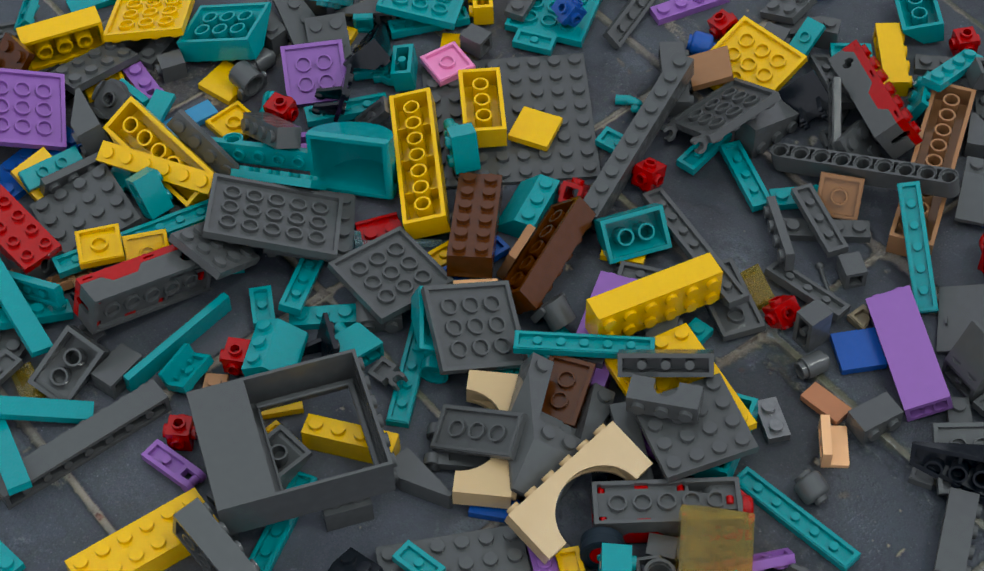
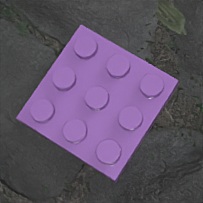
[280,39,350,107]

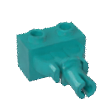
[353,43,418,92]
[443,118,481,175]
[125,167,174,220]

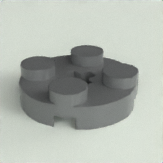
[92,78,132,120]

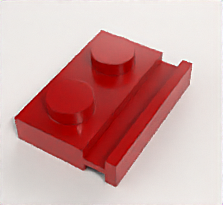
[355,212,403,245]

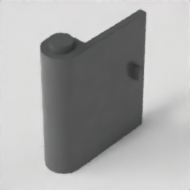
[936,284,984,354]

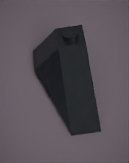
[343,21,393,70]
[909,441,984,502]

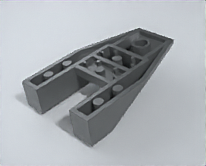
[508,352,615,507]

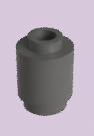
[247,47,277,72]
[794,350,830,380]

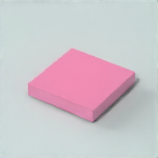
[419,41,476,87]

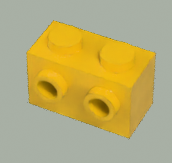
[467,0,494,25]

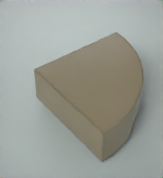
[846,304,870,330]

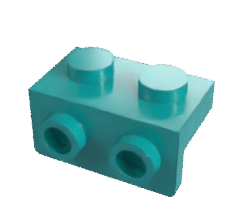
[158,343,214,394]

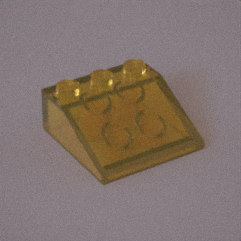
[676,504,755,571]

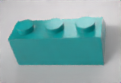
[894,0,944,44]
[498,174,560,239]
[593,203,672,264]
[241,318,309,377]

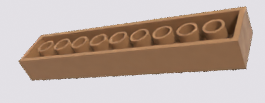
[885,84,977,257]

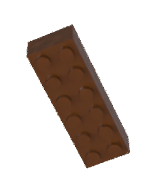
[447,172,503,279]
[502,196,596,315]

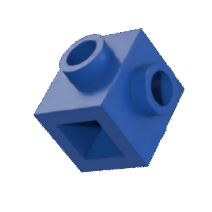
[550,0,587,28]

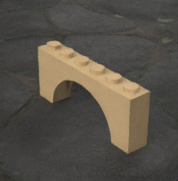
[452,370,518,509]
[504,421,653,565]

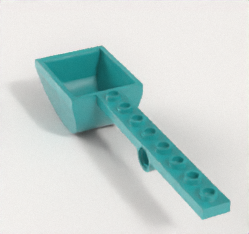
[173,121,398,199]

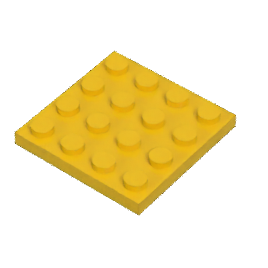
[102,0,195,43]
[710,15,808,91]

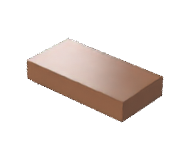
[800,381,852,425]

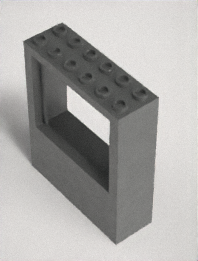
[186,348,399,536]

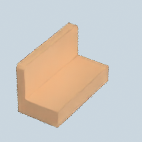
[818,414,850,468]

